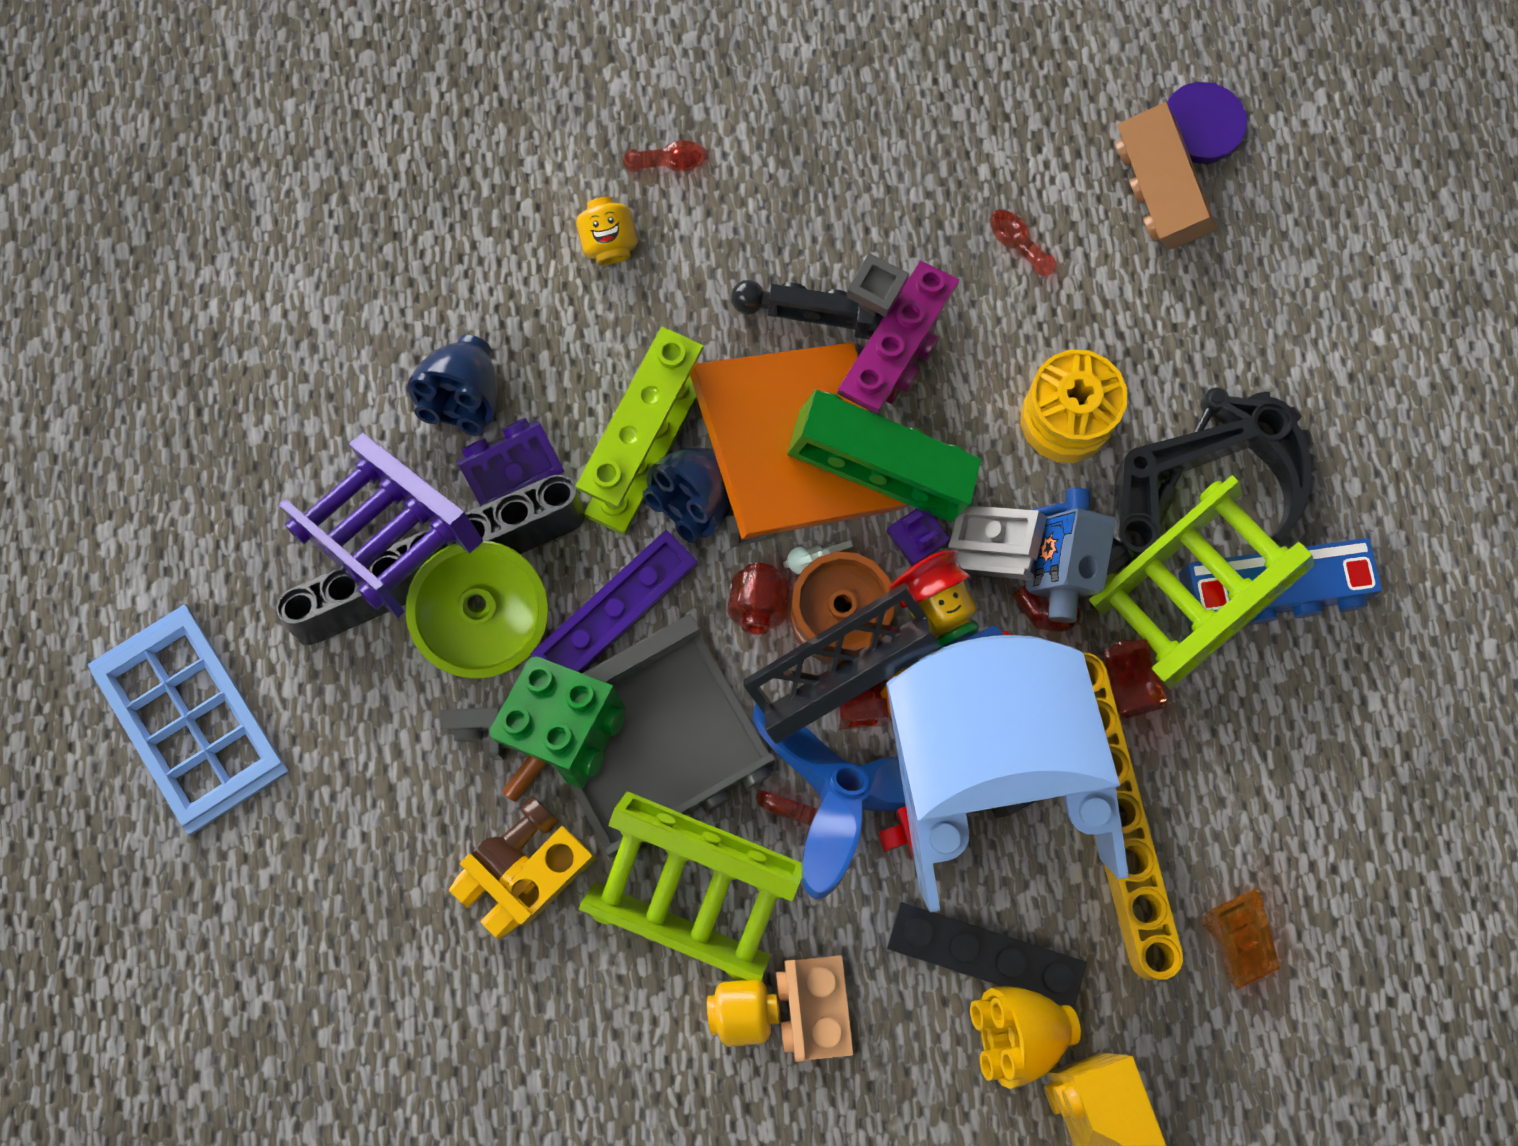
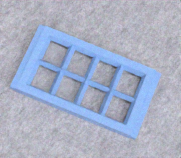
[87,604,289,836]

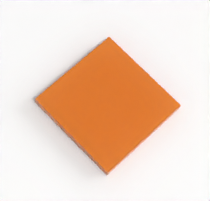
[690,342,908,539]

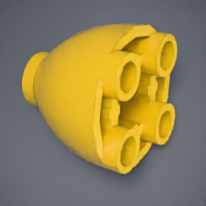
[970,986,1081,1089]

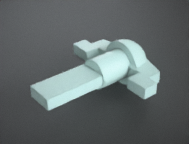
[783,540,853,574]

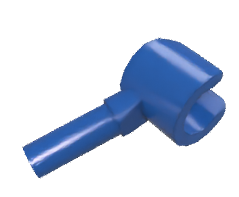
[1030,488,1090,517]

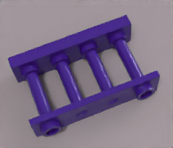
[278,433,483,618]

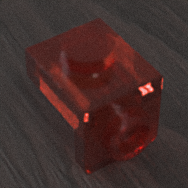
[1102,639,1166,720]

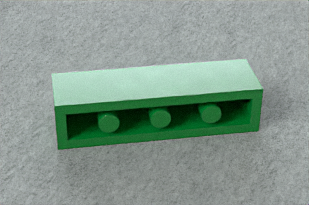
[786,389,981,522]

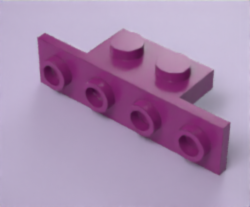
[837,260,960,414]

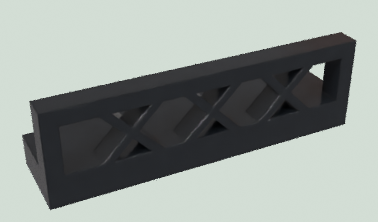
[743,583,940,744]

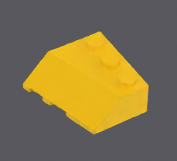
[1044,1052,1166,1146]

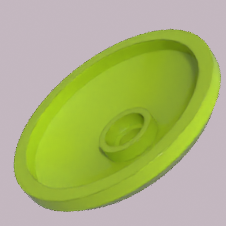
[406,541,548,678]

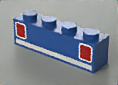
[1178,538,1382,626]

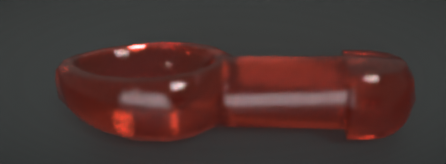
[623,140,707,172]
[990,209,1056,276]
[755,789,819,826]

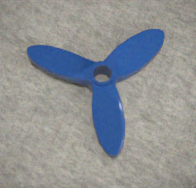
[752,704,906,900]

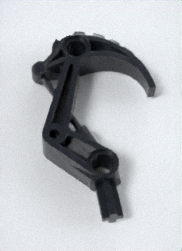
[1107,387,1316,575]

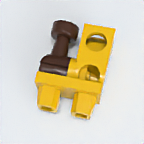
[449,796,597,940]

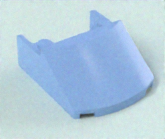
[886,635,1129,912]

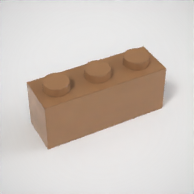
[1116,102,1218,250]

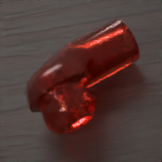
[1012,584,1081,632]

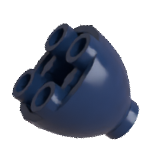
[407,335,499,436]
[643,448,731,543]

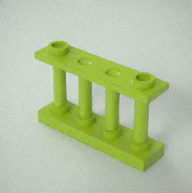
[575,326,703,536]
[1089,475,1315,690]
[578,791,802,981]

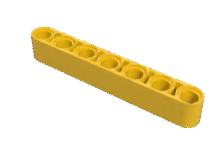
[1083,653,1183,980]

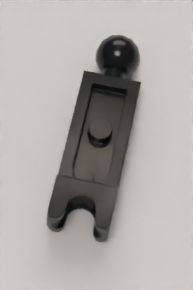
[731,280,884,340]

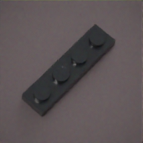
[887,902,1087,1009]

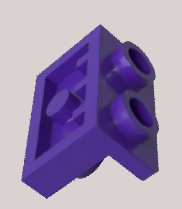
[457,418,565,506]

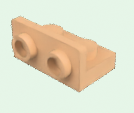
[776,955,853,1062]

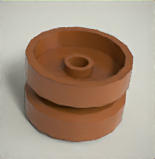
[790,551,894,664]

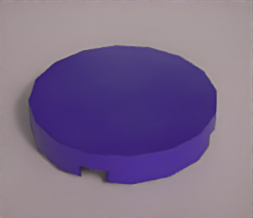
[1167,82,1247,164]

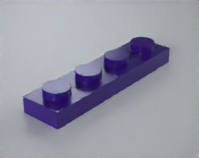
[530,530,698,673]

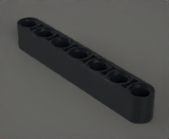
[276,475,585,645]

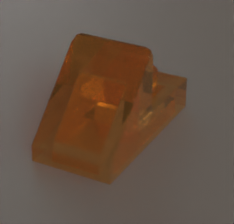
[1200,888,1280,989]

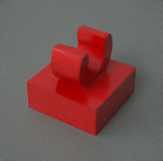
[878,807,914,858]

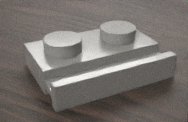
[948,506,1047,581]

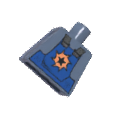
[1026,508,1116,623]

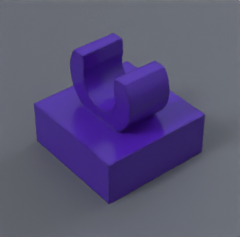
[886,508,950,566]

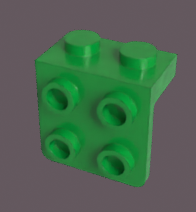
[490,657,626,790]

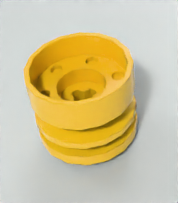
[1020,349,1127,463]

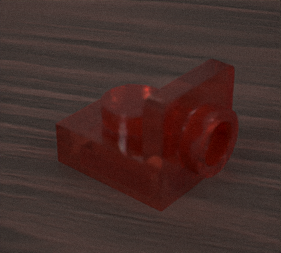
[836,682,889,730]

